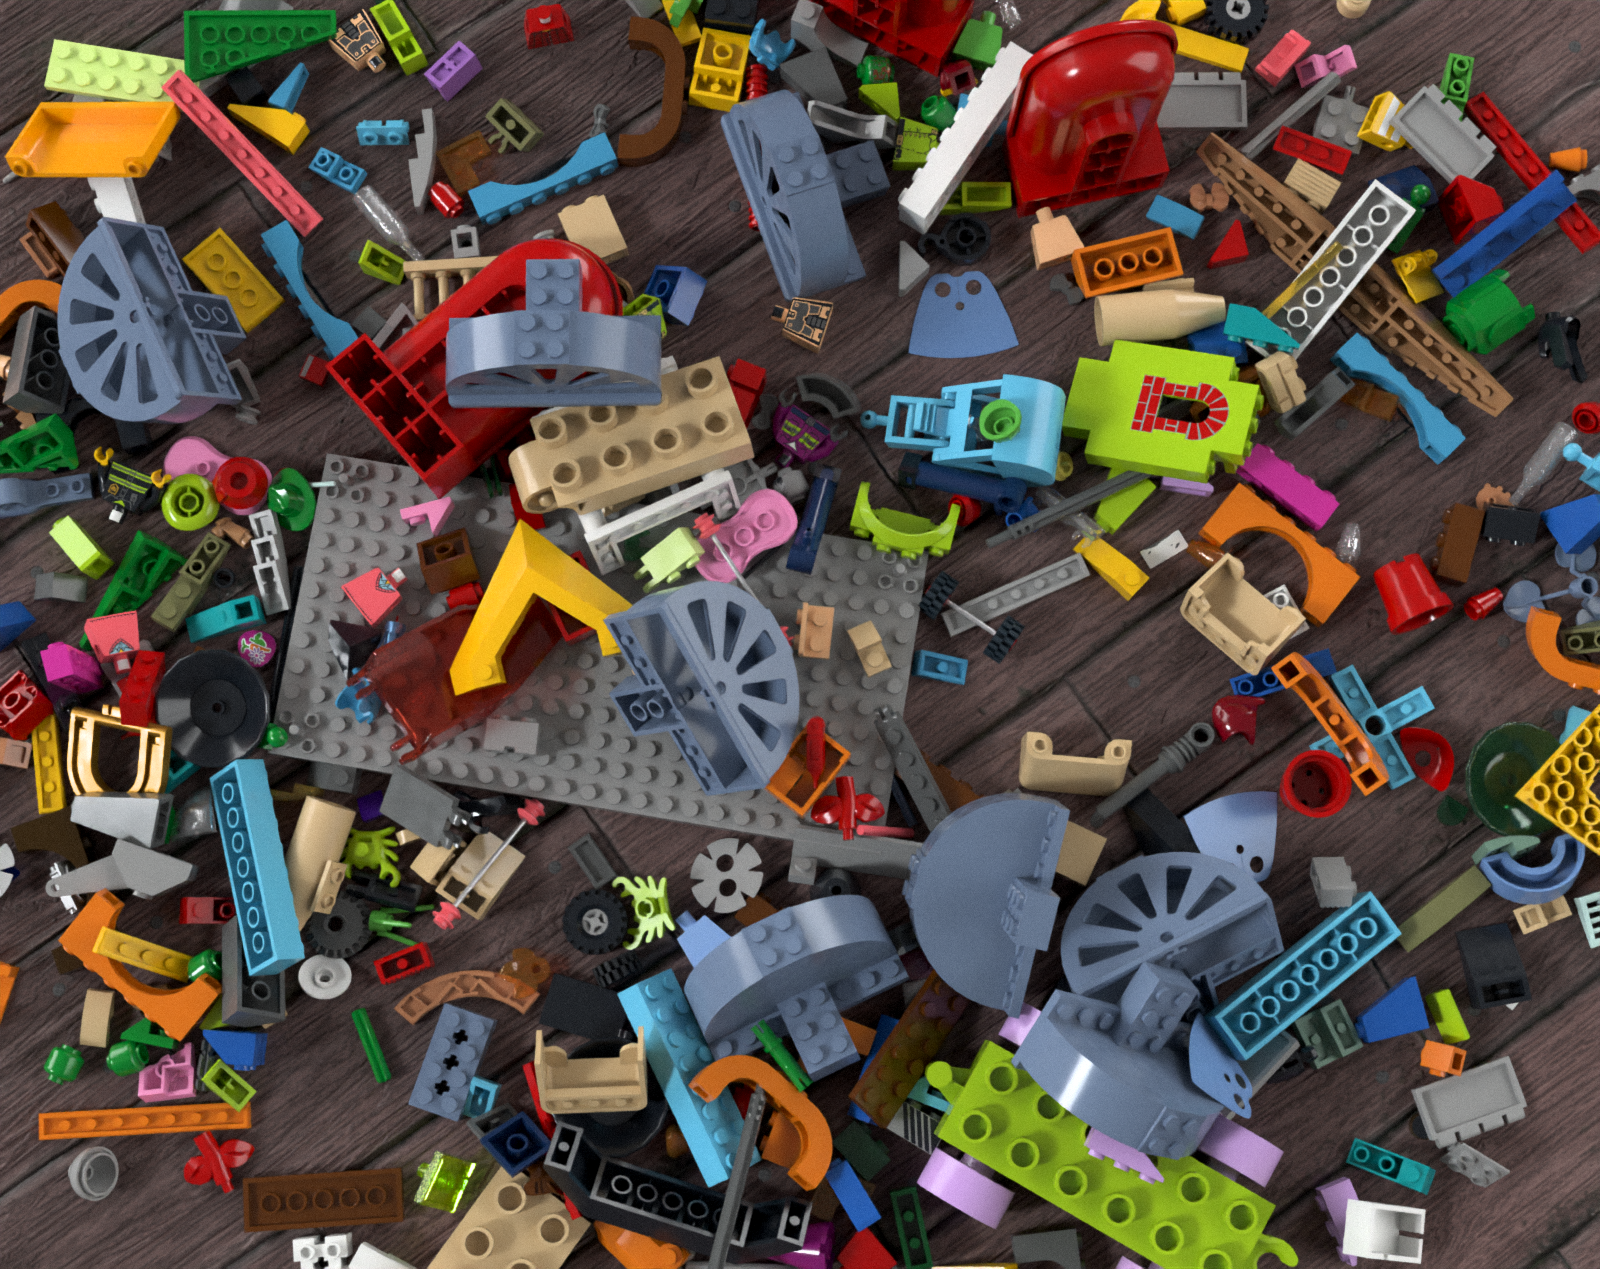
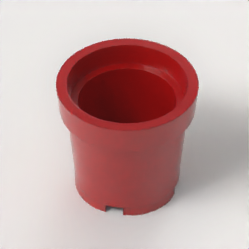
[1373,553,1454,635]
[1279,750,1352,818]

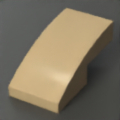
[1513,895,1572,935]
[80,988,115,1048]

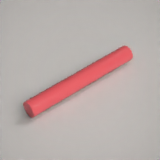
[856,825,914,839]

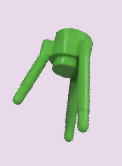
[369,904,434,946]

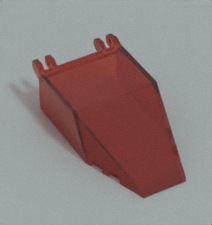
[346,597,563,765]

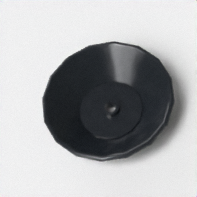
[155,650,270,767]
[552,1036,670,1158]

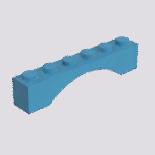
[468,132,618,225]
[261,220,358,361]
[1330,333,1466,465]

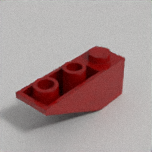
[179,897,237,924]

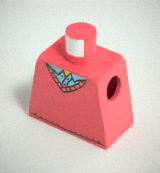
[341,567,408,628]
[84,610,140,674]

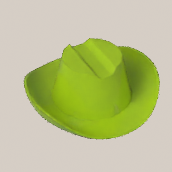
[162,474,220,531]

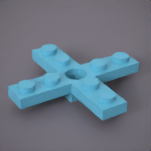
[1309,664,1435,790]

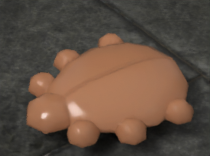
[1476,483,1515,510]

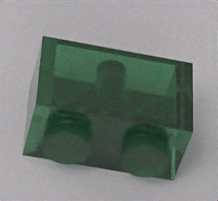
[832,1119,891,1182]

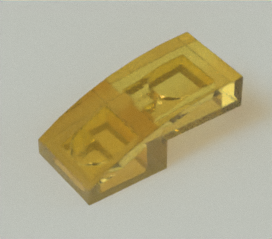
[270,783,325,802]

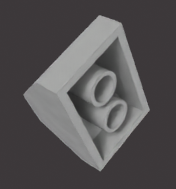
[46,839,201,900]

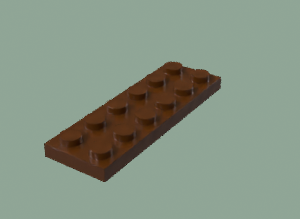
[848,969,970,1129]
[243,1167,405,1233]

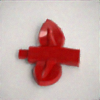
[811,776,885,841]
[184,1130,255,1193]

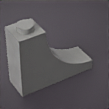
[791,0,868,68]

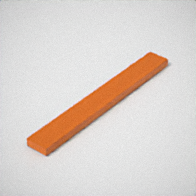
[39,1101,251,1140]

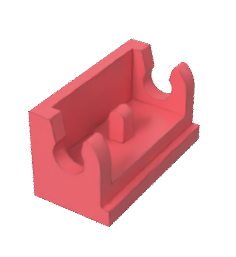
[1255,30,1311,87]

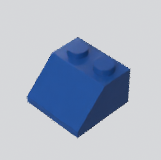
[644,265,707,326]
[1186,322,1248,368]
[203,1029,268,1071]

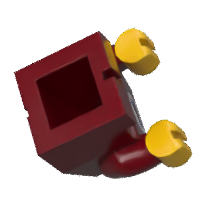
[940,59,978,97]

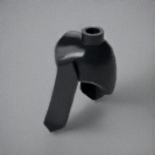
[1538,312,1588,384]
[451,790,524,835]

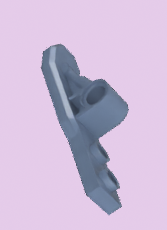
[0,473,95,519]

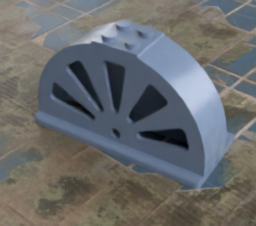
[720,90,890,302]
[57,217,247,424]
[446,259,661,408]
[603,581,799,796]
[902,793,1070,1019]
[1061,852,1284,1024]
[684,895,909,1082]
[1011,961,1225,1160]

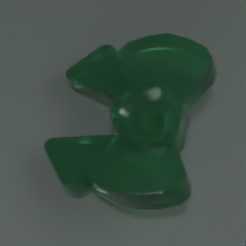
[622,530,652,561]

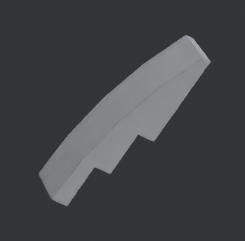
[408,108,437,215]
[249,509,291,615]

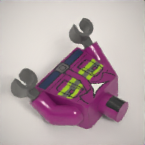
[772,389,848,468]

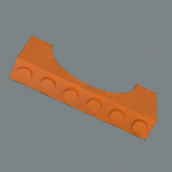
[1198,483,1360,627]
[58,888,222,1042]
[759,1017,877,1169]

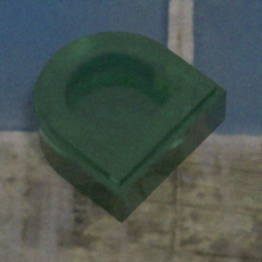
[1436,795,1469,826]

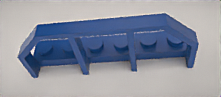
[1430,170,1577,298]

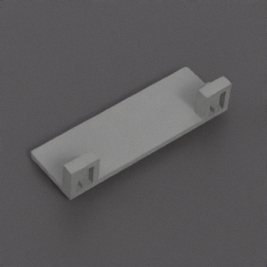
[788,824,923,885]

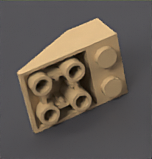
[435,832,526,921]

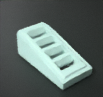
[1573,891,1600,948]

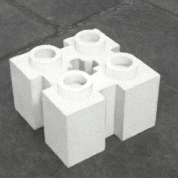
[293,1232,353,1269]

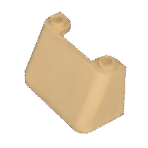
[1180,553,1306,675]
[1019,732,1132,796]

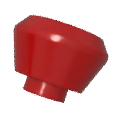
[1572,401,1600,434]
[948,494,981,527]

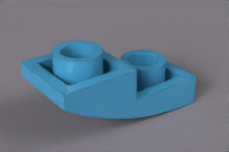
[308,147,367,194]
[1146,194,1205,240]

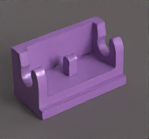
[424,41,483,102]

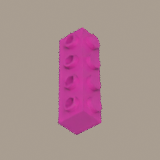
[1236,443,1340,532]
[40,642,104,695]

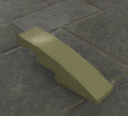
[1396,864,1492,953]

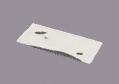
[1140,530,1189,569]

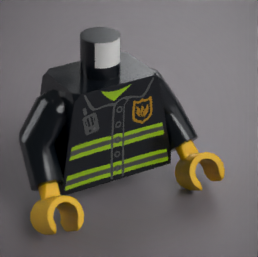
[94,446,171,525]

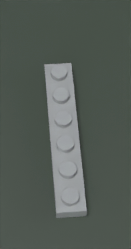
[941,552,1090,638]

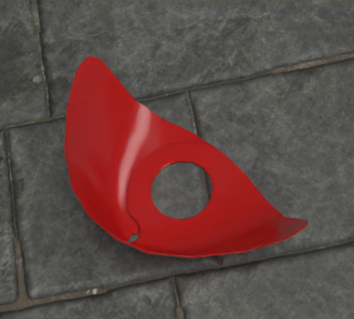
[1400,727,1454,792]

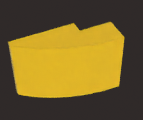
[689,27,751,112]

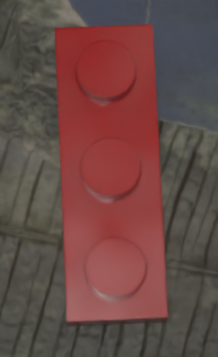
[1272,125,1352,175]

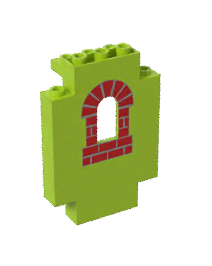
[1062,339,1264,484]

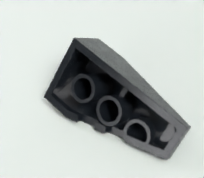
[1122,777,1201,856]

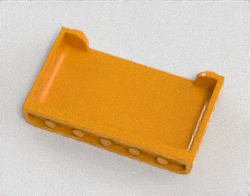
[5,102,181,177]

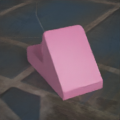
[400,496,455,536]

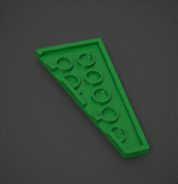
[184,10,337,83]

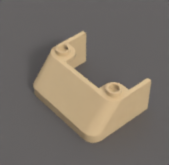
[534,1026,647,1114]

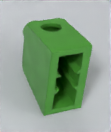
[951,11,1003,71]

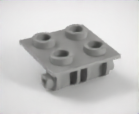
[1440,1141,1510,1188]

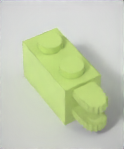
[633,527,705,593]

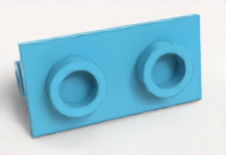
[356,119,409,145]

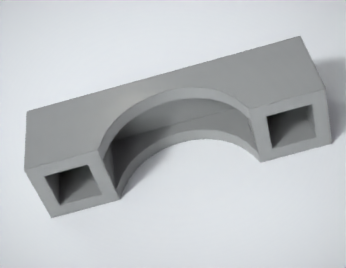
[1535,164,1600,240]

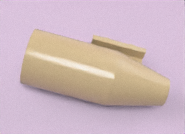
[1094,278,1226,346]
[284,795,357,931]

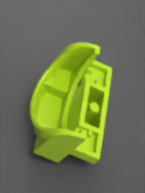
[850,481,961,560]

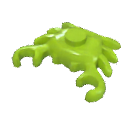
[340,826,401,888]
[612,876,676,950]

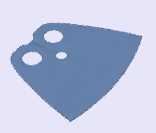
[908,271,1019,358]
[1184,791,1277,882]
[1189,1012,1252,1119]

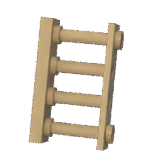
[403,256,498,322]

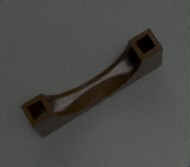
[10,806,123,975]

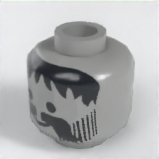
[773,467,810,506]

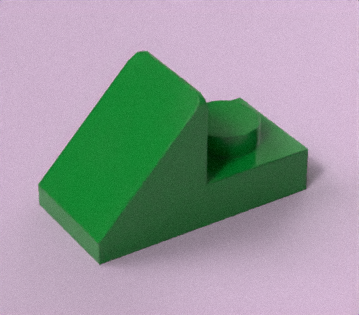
[120,1017,180,1049]

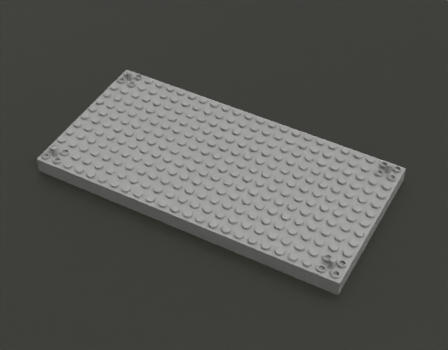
[268,453,929,854]

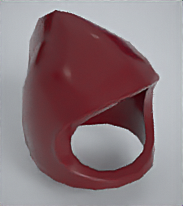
[1212,695,1265,745]

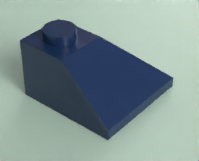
[1367,165,1439,214]
[480,1111,551,1178]

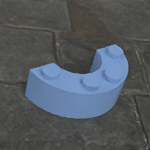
[1479,834,1585,905]

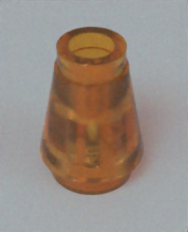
[1186,539,1226,569]

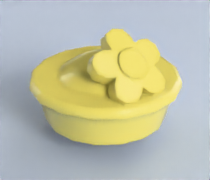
[1055,451,1073,481]

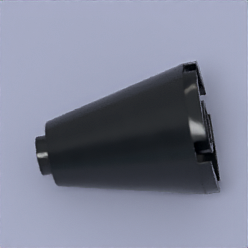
[810,868,861,901]

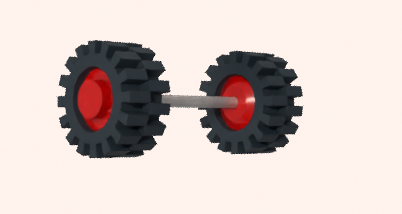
[918,571,1025,664]

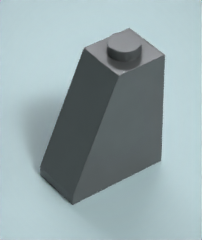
[779,47,848,109]

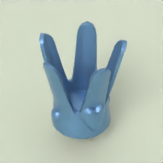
[377,616,406,656]

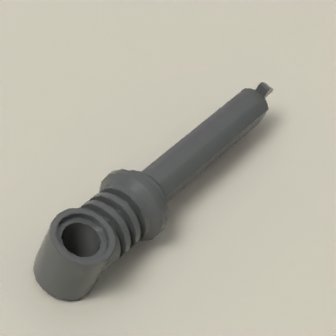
[1091,722,1215,823]

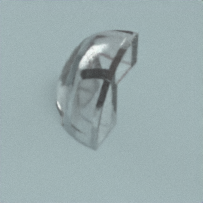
[171,785,217,844]

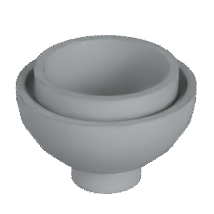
[68,1147,119,1201]

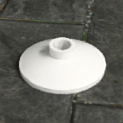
[298,954,352,999]

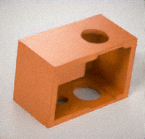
[763,725,851,819]

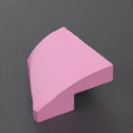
[138,1042,197,1103]

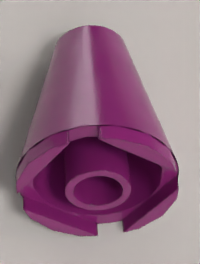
[768,1221,836,1269]

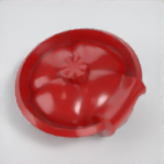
[212,457,268,509]

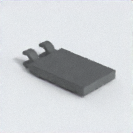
[379,764,471,850]

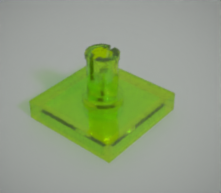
[413,1151,476,1213]

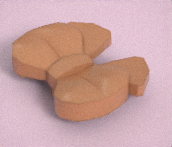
[1189,182,1229,213]

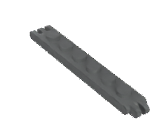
[874,704,952,832]

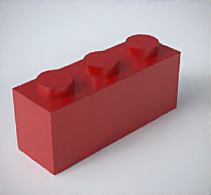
[119,650,166,727]

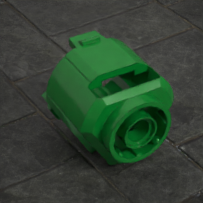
[1443,268,1535,355]

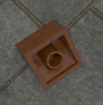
[416,527,480,595]

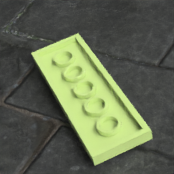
[44,39,200,112]

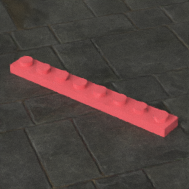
[161,70,323,237]

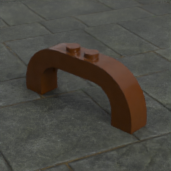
[617,16,690,167]

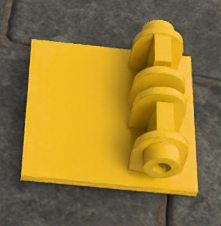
[1391,249,1444,304]

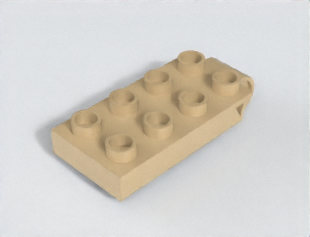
[508,356,754,515]
[427,1166,591,1269]

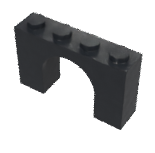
[35,398,154,475]

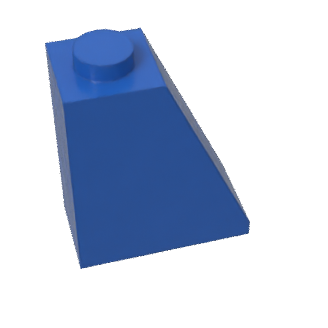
[1540,494,1600,554]
[0,601,36,652]
[1355,976,1430,1043]
[825,1157,881,1232]

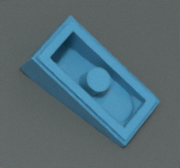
[268,62,309,114]
[911,650,968,685]

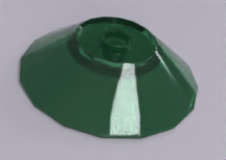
[1465,722,1561,837]

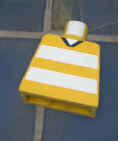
[1357,91,1413,151]

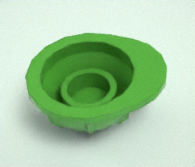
[979,399,1022,443]

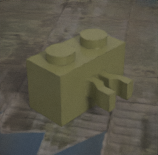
[485,98,544,154]

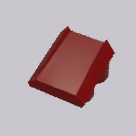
[0,670,54,741]

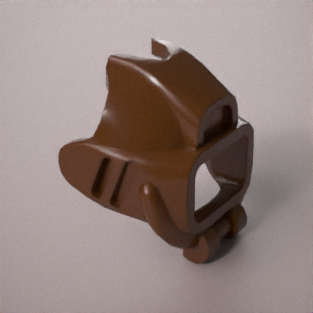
[523,1155,565,1200]

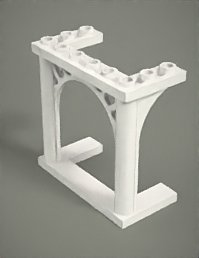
[531,355,741,575]

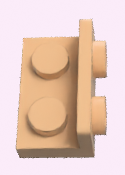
[794,602,834,660]

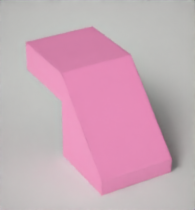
[1294,45,1357,88]

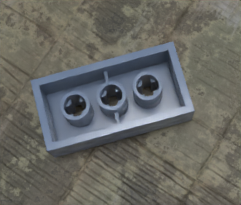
[408,1003,498,1122]

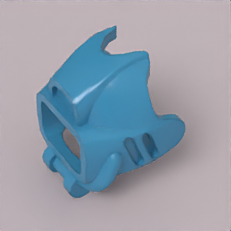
[749,19,796,71]
[335,668,382,725]

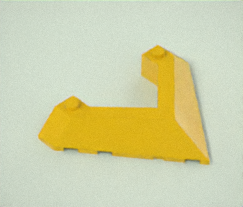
[449,519,633,696]
[1515,704,1600,856]

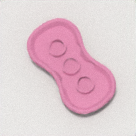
[163,436,272,515]
[695,489,798,583]

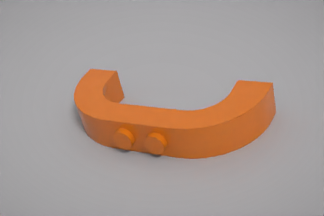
[0,280,62,339]
[1526,606,1600,695]
[1271,652,1389,796]
[688,1055,832,1191]

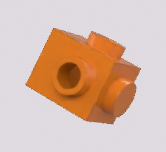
[1420,1040,1467,1078]

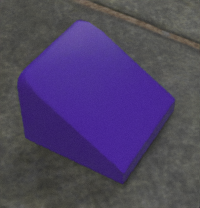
[357,790,386,823]

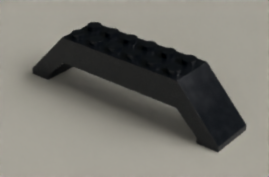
[543,1121,813,1265]

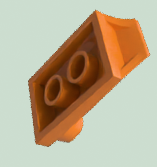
[593,1220,691,1269]

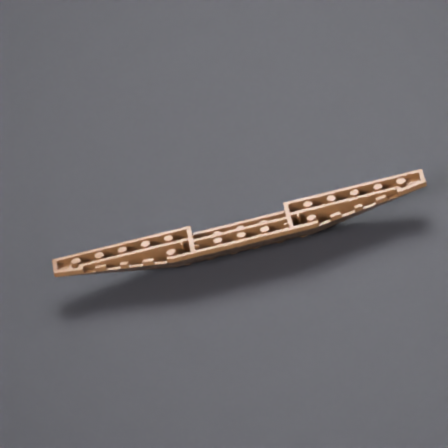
[1196,132,1514,417]

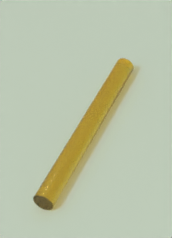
[1261,241,1343,319]

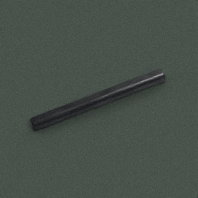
[270,566,304,715]

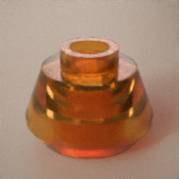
[666,1122,689,1159]

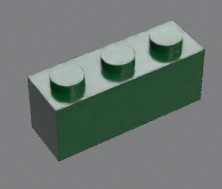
[889,1185,934,1269]

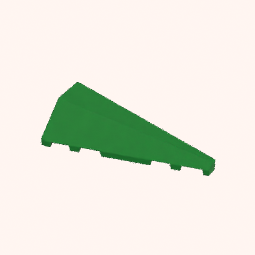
[0,413,79,474]
[79,530,188,651]

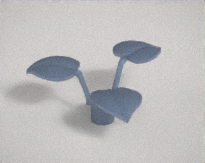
[1503,543,1600,625]

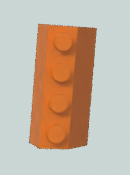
[1070,227,1184,298]

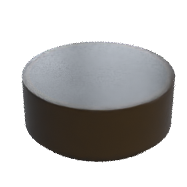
[1409,1113,1429,1140]

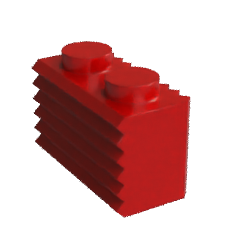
[373,942,435,985]

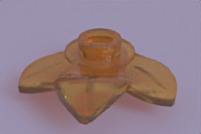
[498,948,551,999]

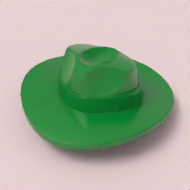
[267,468,317,531]

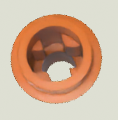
[1549,147,1587,172]

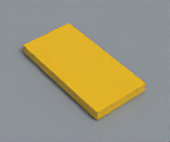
[182,228,286,333]

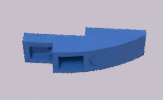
[1229,648,1337,697]

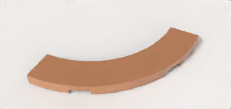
[394,970,541,1025]

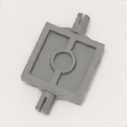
[1311,86,1369,158]
[700,458,778,510]

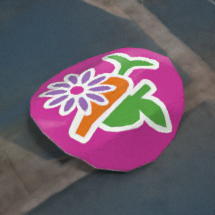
[238,630,276,667]

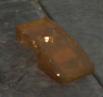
[1341,378,1400,422]

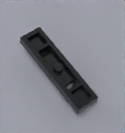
[21,632,83,734]

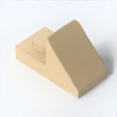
[847,620,892,678]

